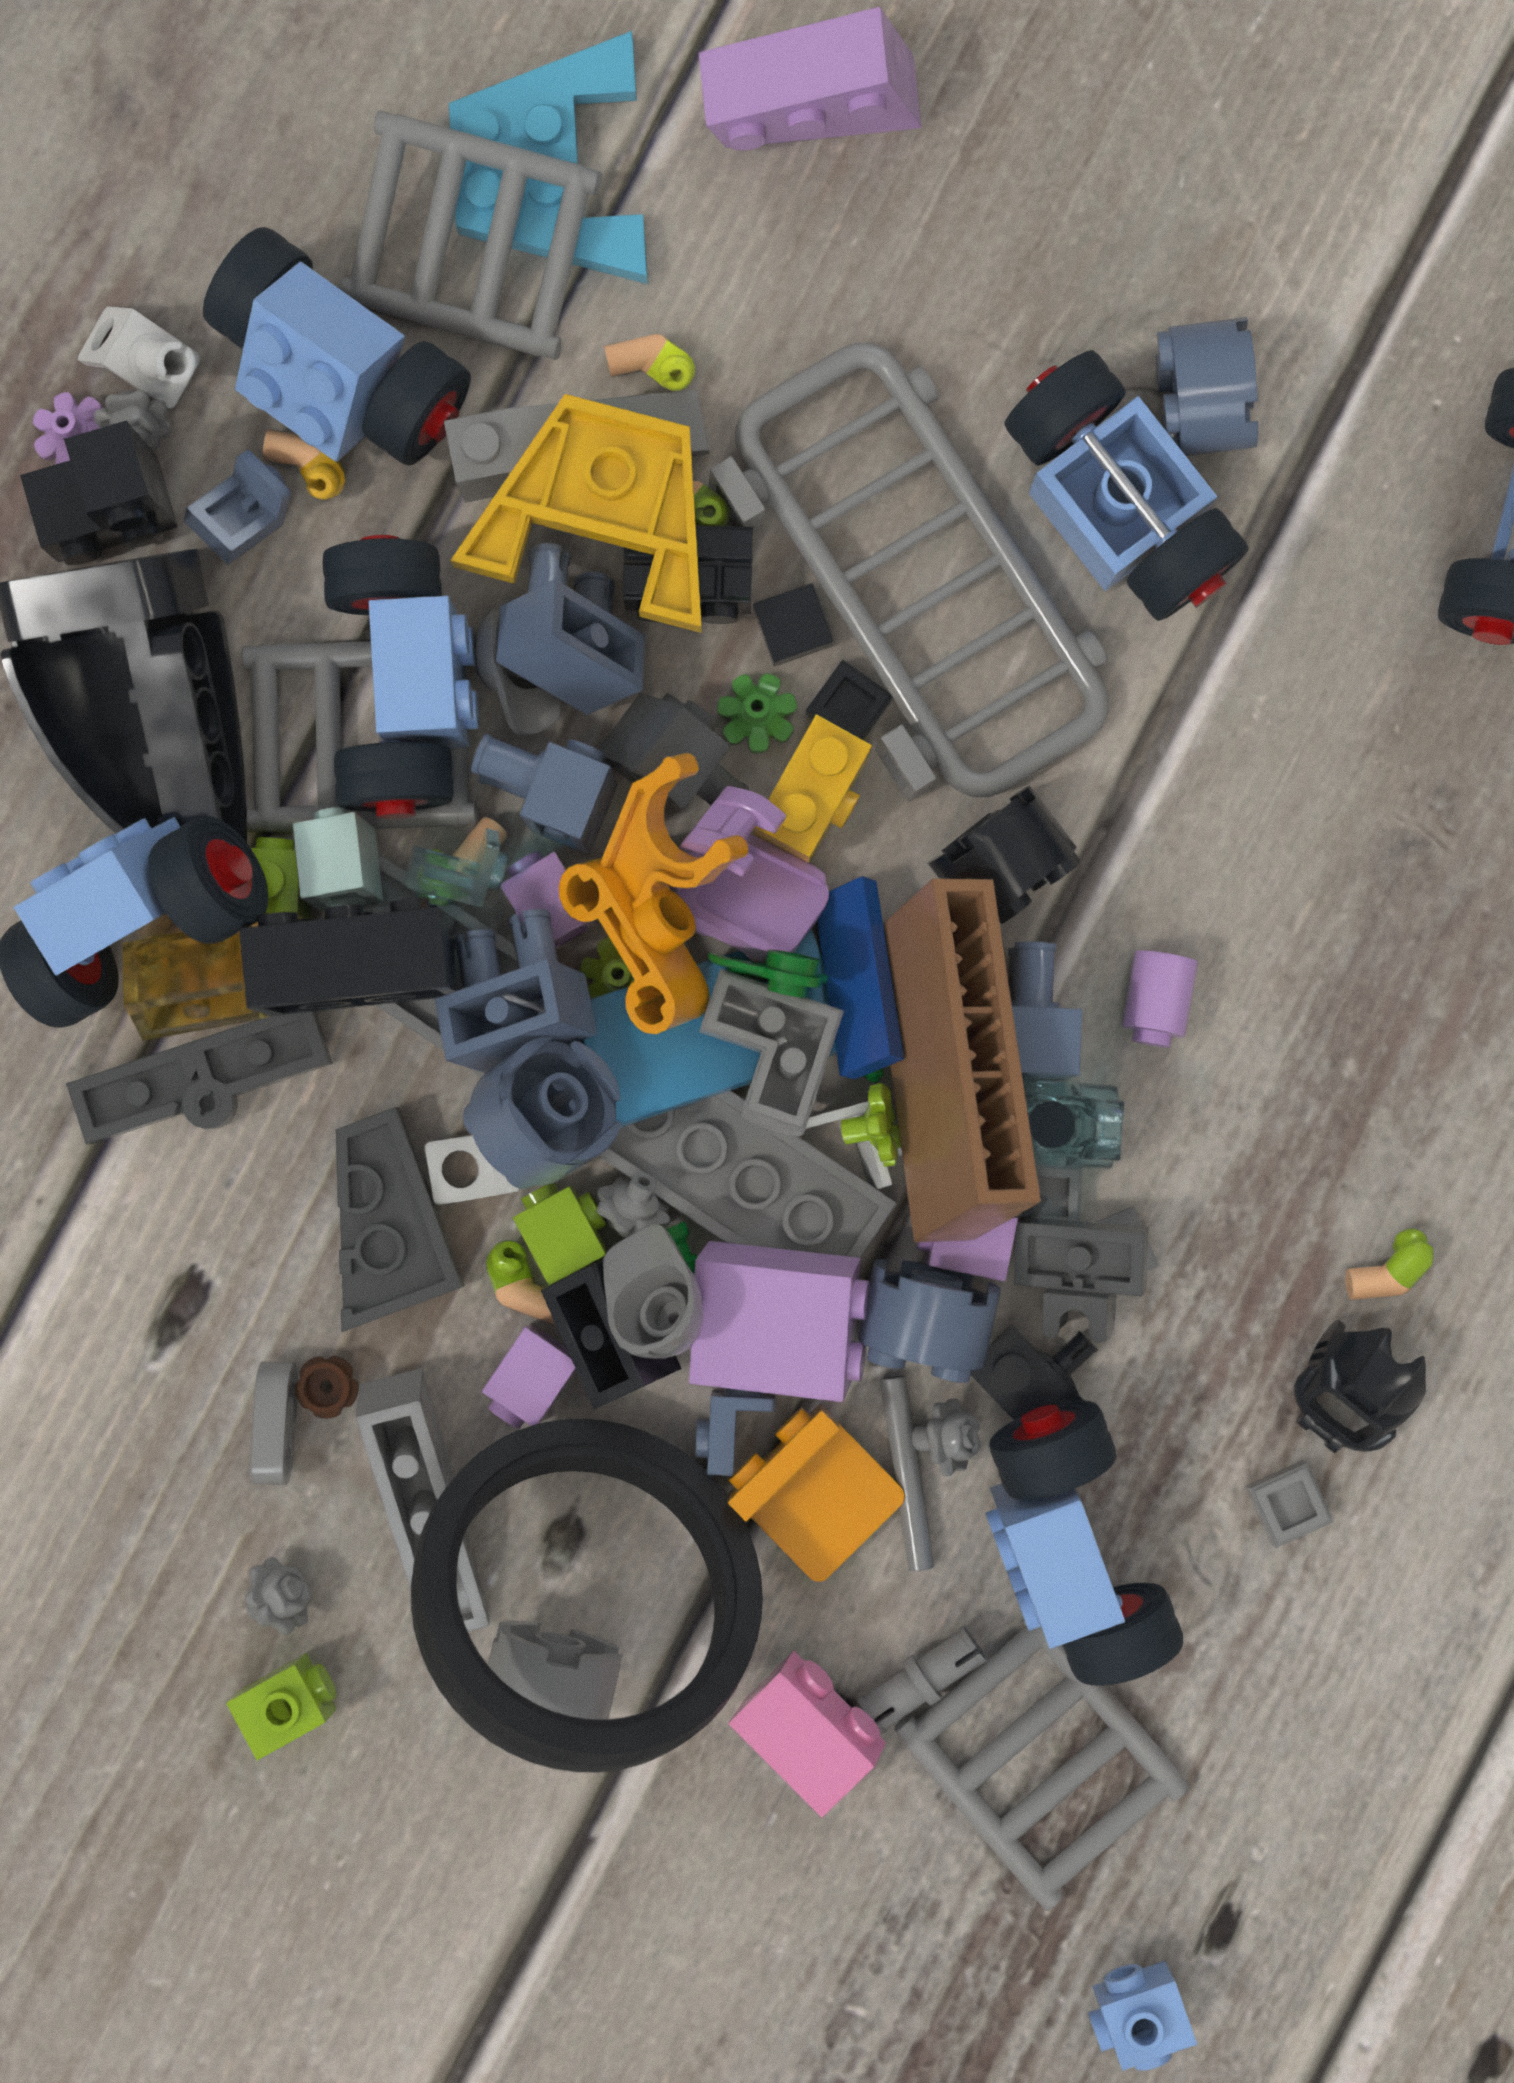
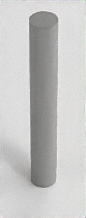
[880,1376,934,1571]

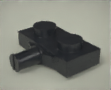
[971,1324,1098,1420]

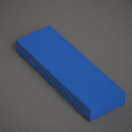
[817,876,904,1080]

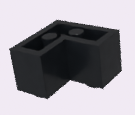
[20,420,178,565]

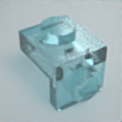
[406,828,508,907]

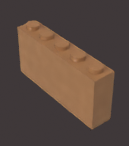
[883,879,1041,1243]

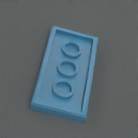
[581,929,837,1128]

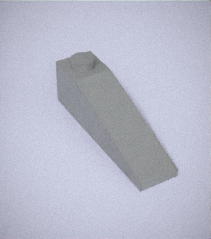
[444,390,709,503]
[355,1368,490,1631]

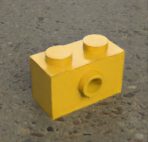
[753,714,873,863]

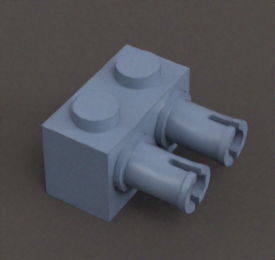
[496,543,645,715]
[471,734,618,855]
[435,909,598,1073]
[1008,942,1083,1080]

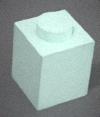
[293,807,383,913]

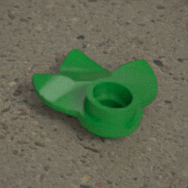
[708,949,829,998]

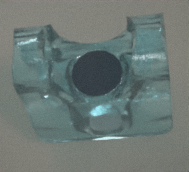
[1023,1078,1124,1169]

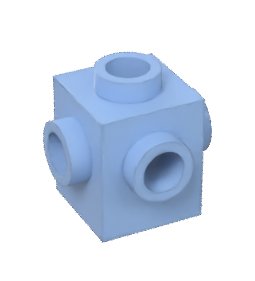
[1088,1961,1197,2071]

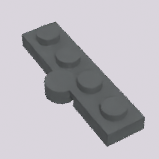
[66,1012,333,1144]

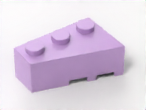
[698,7,922,150]

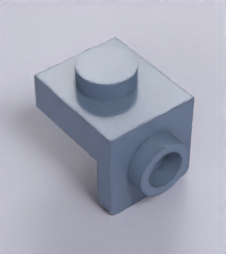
[183,450,291,565]
[695,1388,776,1476]

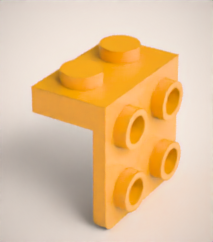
[728,1403,905,1582]

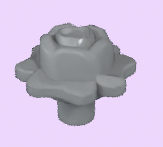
[94,390,172,451]
[596,1172,670,1238]
[912,1398,981,1476]
[245,1557,312,1635]

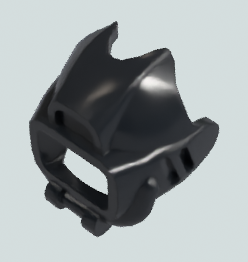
[1294,1319,1427,1453]

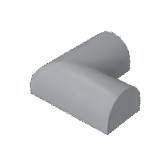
[699,969,844,1136]

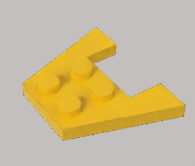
[450,394,702,633]

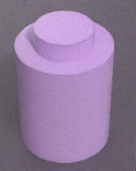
[1121,950,1198,1048]

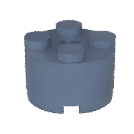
[1156,317,1258,456]
[463,1036,621,1189]
[858,1259,1001,1383]

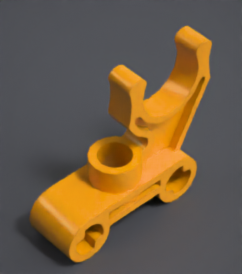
[559,753,748,1034]

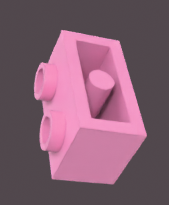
[728,1651,886,1818]

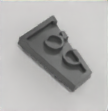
[335,1107,465,1333]

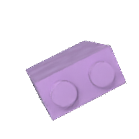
[689,1241,870,1402]

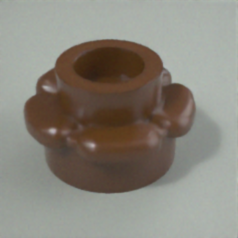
[295,1356,359,1419]

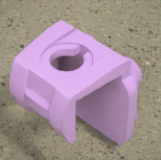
[669,786,829,964]

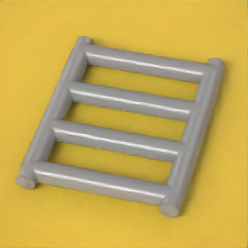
[339,110,602,360]
[241,641,479,832]
[894,1618,1190,1911]

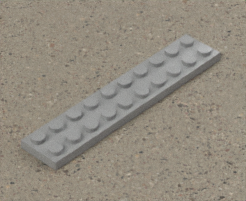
[318,853,897,1258]

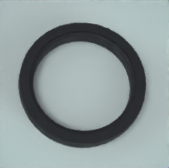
[411,1419,763,1773]

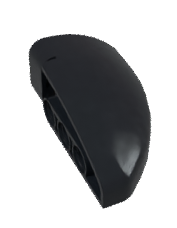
[0,548,247,842]

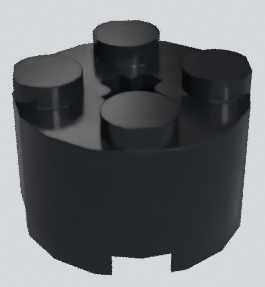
[927,786,1081,924]

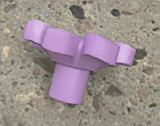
[33,392,103,464]

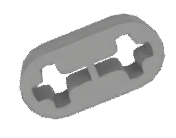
[250,1361,298,1486]

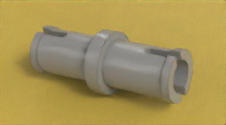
[858,1626,987,1735]

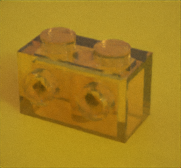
[122,926,269,1041]

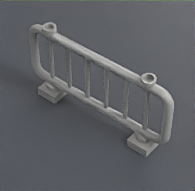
[708,343,1109,803]

